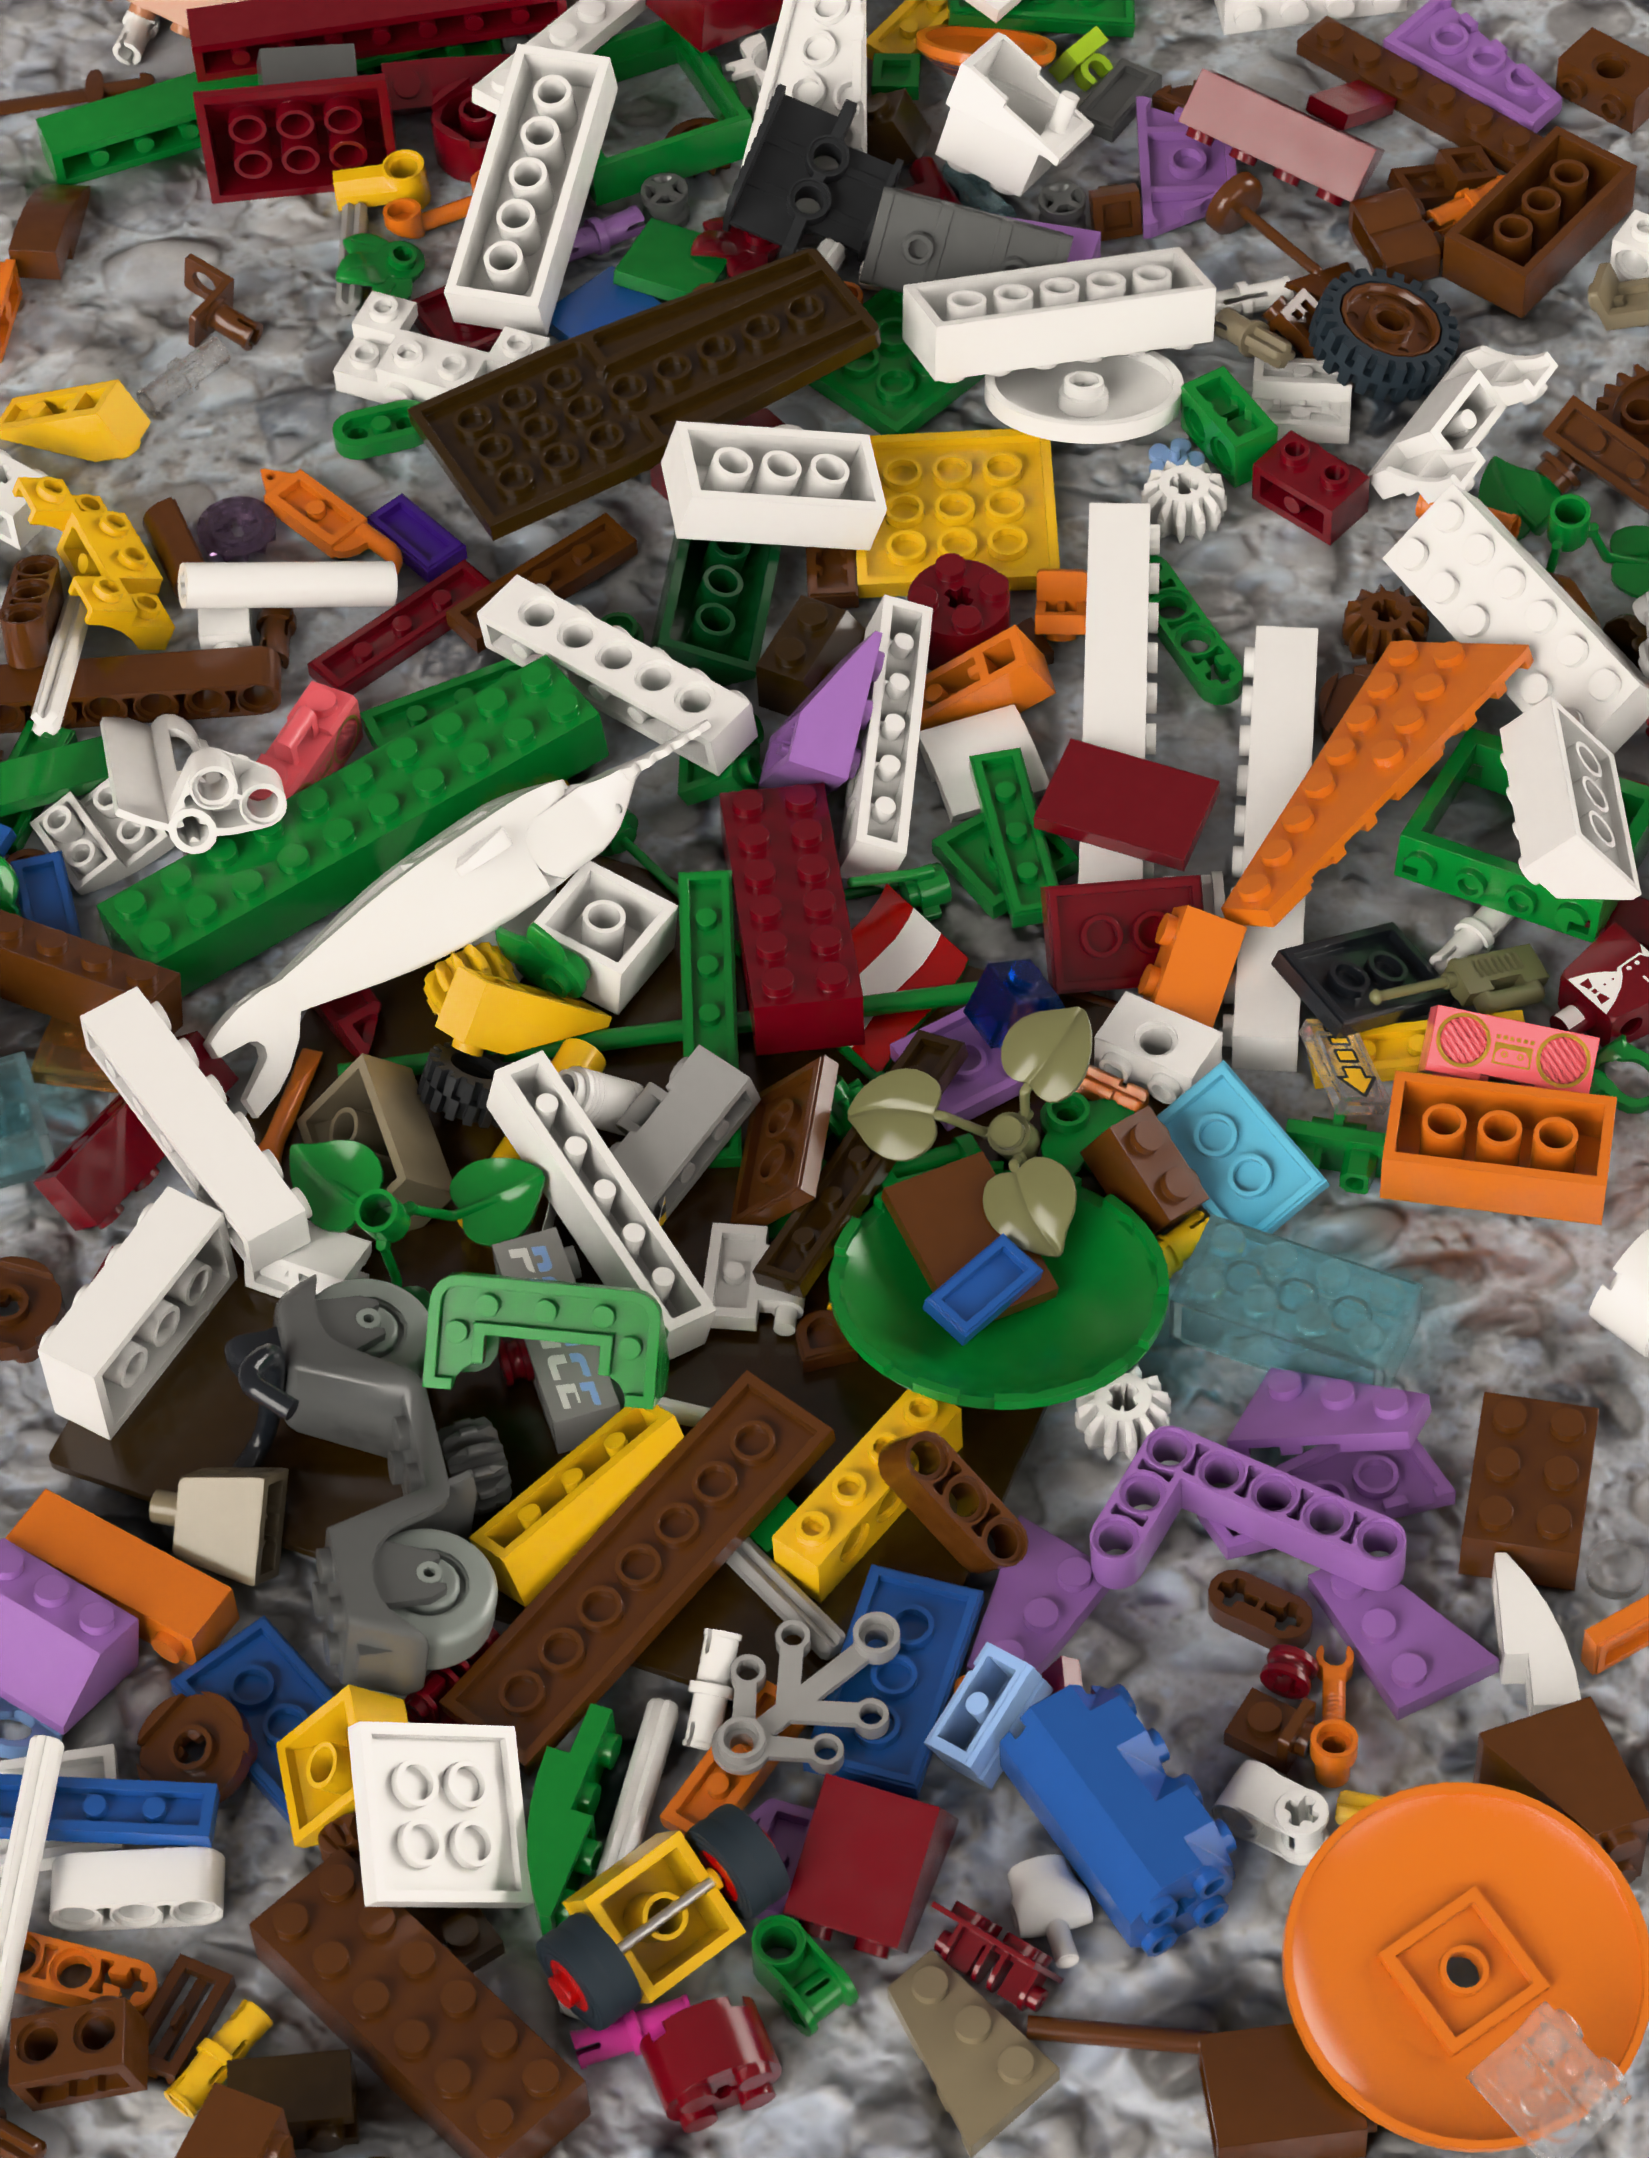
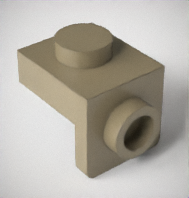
[1588,262,1649,331]

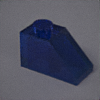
[963,959,1065,1049]

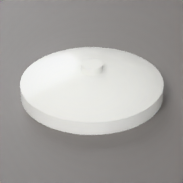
[984,350,1184,444]

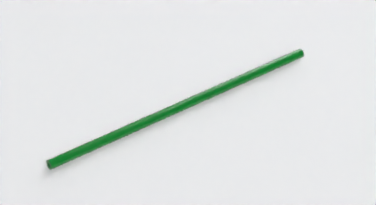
[337,973,1039,1077]

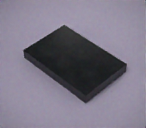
[1271,922,1455,1039]

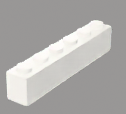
[80,986,312,1273]
[486,1050,717,1360]

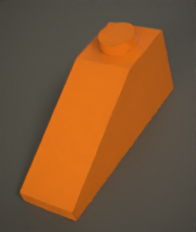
[920,625,1056,731]

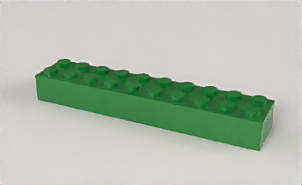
[96,654,609,997]

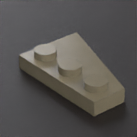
[887,1949,1060,2158]

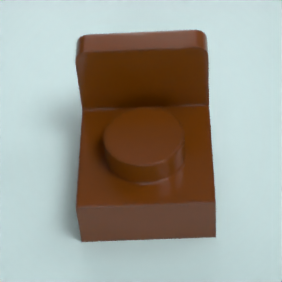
[1262,287,1318,359]
[1224,1687,1316,1775]

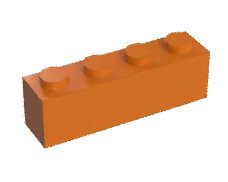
[5,1489,240,1666]

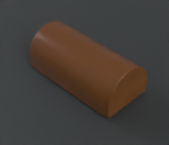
[142,497,205,600]

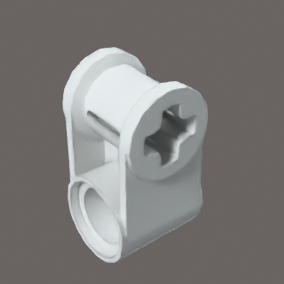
[1211,1760,1329,1866]

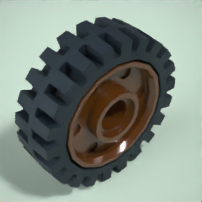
[1308,268,1460,402]

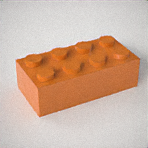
[1379,1071,1617,1225]

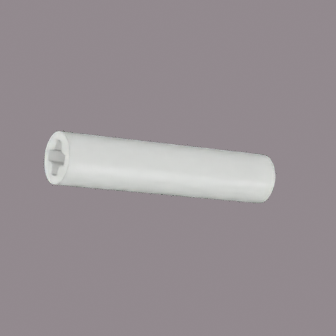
[178,561,398,609]

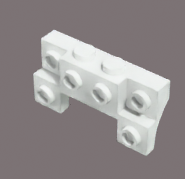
[333,290,551,404]
[1367,345,1558,504]

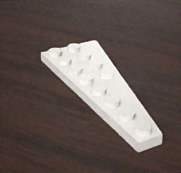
[741,0,867,214]

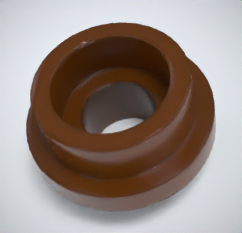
[1535,450,1582,495]

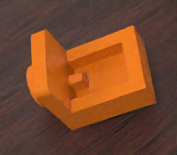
[1035,569,1087,642]

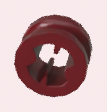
[497,1338,535,1388]
[1259,1644,1319,1699]

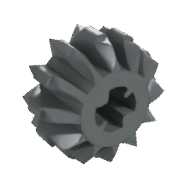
[437,1416,512,1516]

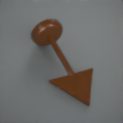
[1205,172,1354,302]

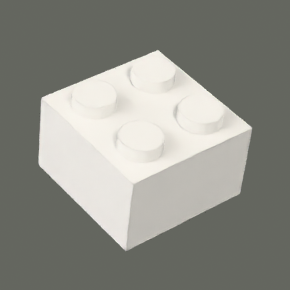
[534,861,678,1015]

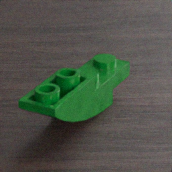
[527,1703,622,1936]

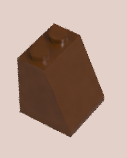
[1473,1696,1649,1884]

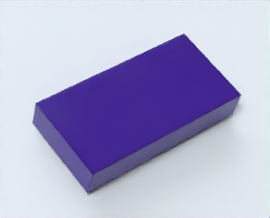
[367,493,468,583]

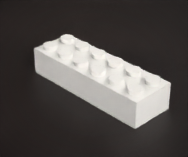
[444,44,618,336]
[902,247,1216,383]
[1382,483,1649,754]

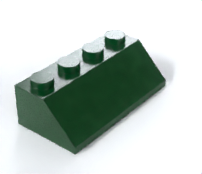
[650,531,782,687]

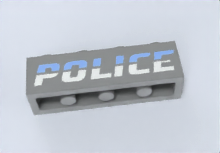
[492,1227,625,1454]

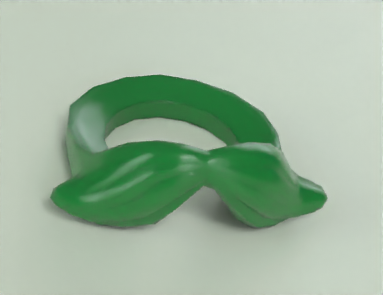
[1589,1034,1649,1114]

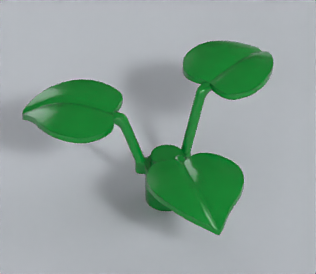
[1478,456,1649,598]
[289,1140,546,1311]

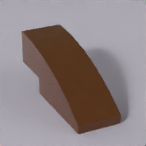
[8,184,91,280]

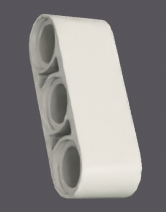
[49,1846,225,1932]

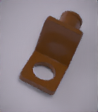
[184,253,264,351]

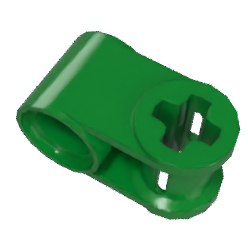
[751,1915,859,2037]

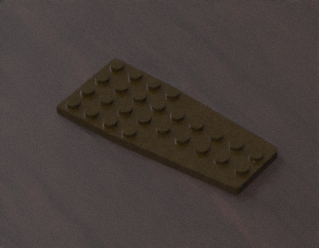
[407,248,881,541]

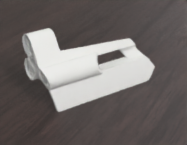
[100,714,287,854]

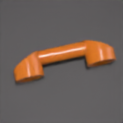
[383,170,480,239]

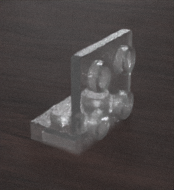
[1466,2001,1632,2158]

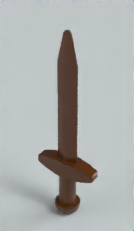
[0,69,156,116]

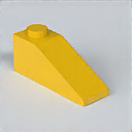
[0,379,151,462]
[435,966,612,1057]

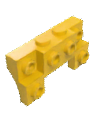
[12,477,176,650]

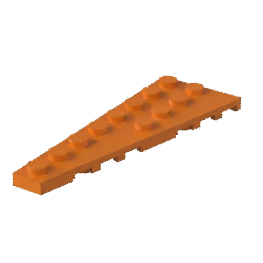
[1221,640,1534,927]

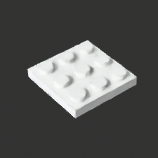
[347,1721,534,1908]

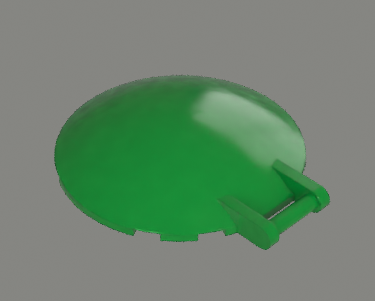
[828,1133,1170,1410]

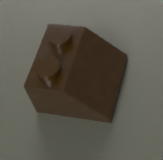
[756,595,866,717]

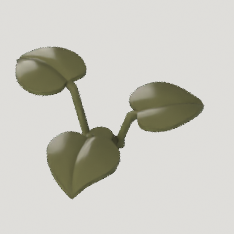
[848,1007,1092,1257]

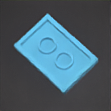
[1157,1060,1330,1256]

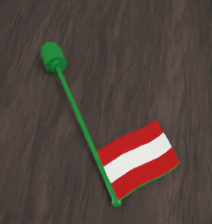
[600,808,969,1083]

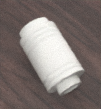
[558,1066,644,1136]

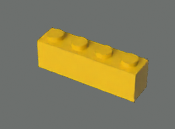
[469,1405,684,1607]

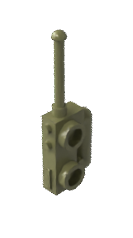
[1369,943,1550,1015]

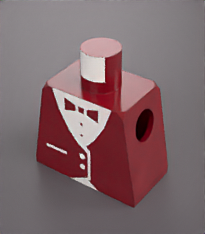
[1549,922,1649,1048]

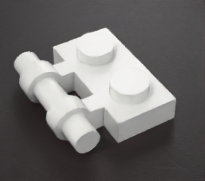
[703,1223,805,1336]

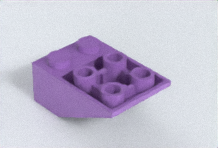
[759,631,885,796]

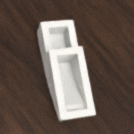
[1491,1552,1581,1717]

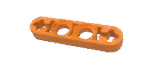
[15,1931,160,2016]

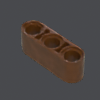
[0,555,64,669]
[878,1431,1028,1574]

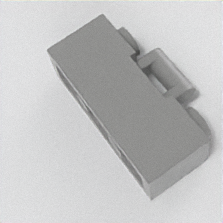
[609,1044,761,1222]

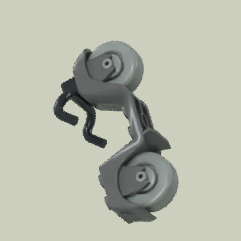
[224,1274,498,1696]

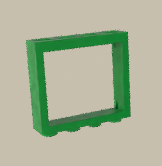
[588,20,753,206]
[1394,727,1649,943]

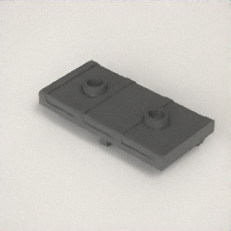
[859,185,1073,293]

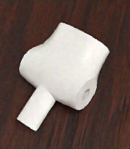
[1007,1854,1093,1968]

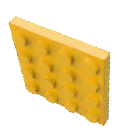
[856,428,1060,598]

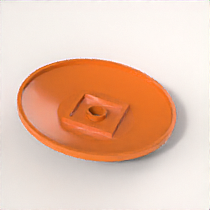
[1281,1782,1649,2153]

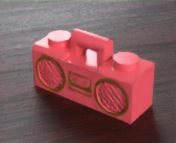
[248,681,364,801]
[1418,1005,1600,1094]

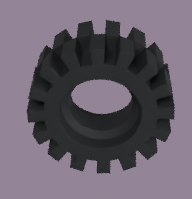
[417,1042,513,1129]

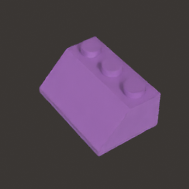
[0,1538,139,1735]

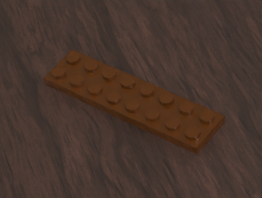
[439,1370,836,1776]

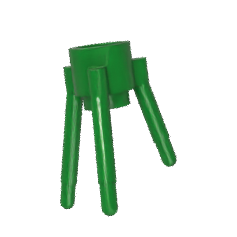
[844,862,952,921]

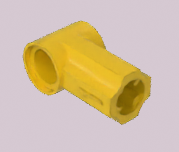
[333,149,432,211]

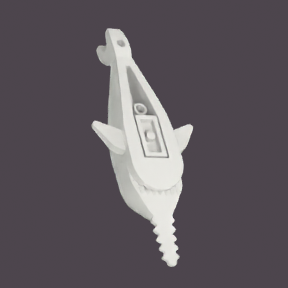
[203,719,712,1118]

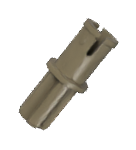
[1214,307,1295,369]

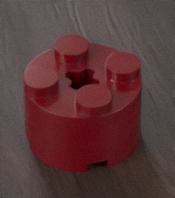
[431,77,496,185]
[907,553,1011,671]
[639,1996,782,2133]

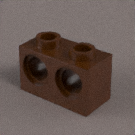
[8,1996,149,2112]

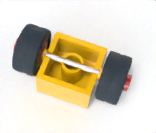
[536,1804,790,2031]

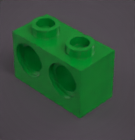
[1181,366,1278,488]

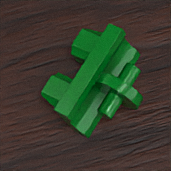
[1285,1104,1386,1195]

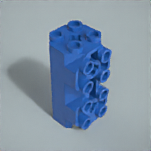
[999,1684,1237,1957]

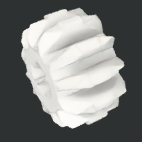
[1141,458,1227,544]
[1075,1364,1171,1462]

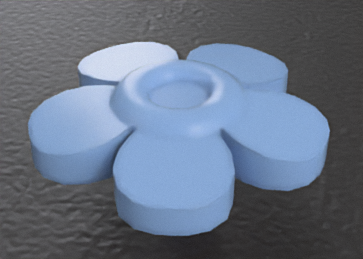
[1148,438,1205,473]

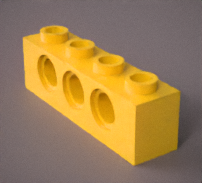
[772,1389,963,1603]

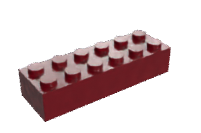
[719,783,865,1056]

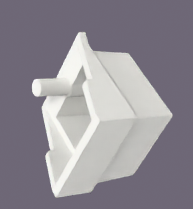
[935,32,1094,197]

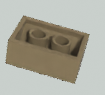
[296,1053,452,1242]

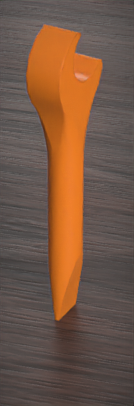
[258,1048,323,1166]

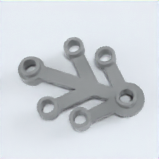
[712,1612,900,1775]

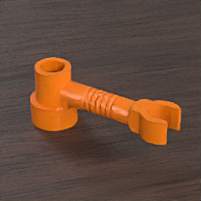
[1310,1644,1359,1788]

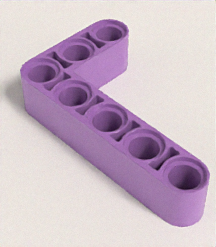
[1089,1425,1407,1591]

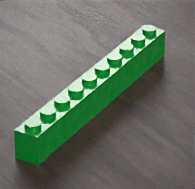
[36,38,502,185]

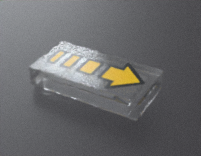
[1298,1019,1391,1115]

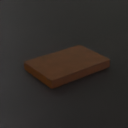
[730,1055,839,1226]
[881,1151,1059,1322]

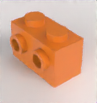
[1138,905,1247,1028]

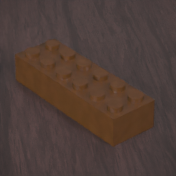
[249,1848,591,2158]

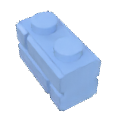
[924,1642,1054,1790]

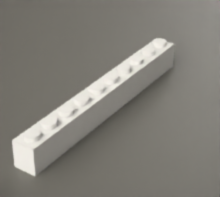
[1078,503,1160,884]
[1222,626,1318,1072]

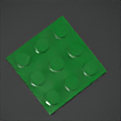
[808,288,985,435]

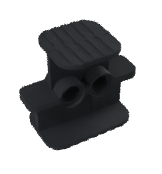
[722,84,903,263]

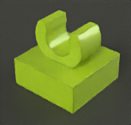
[1048,26,1113,92]

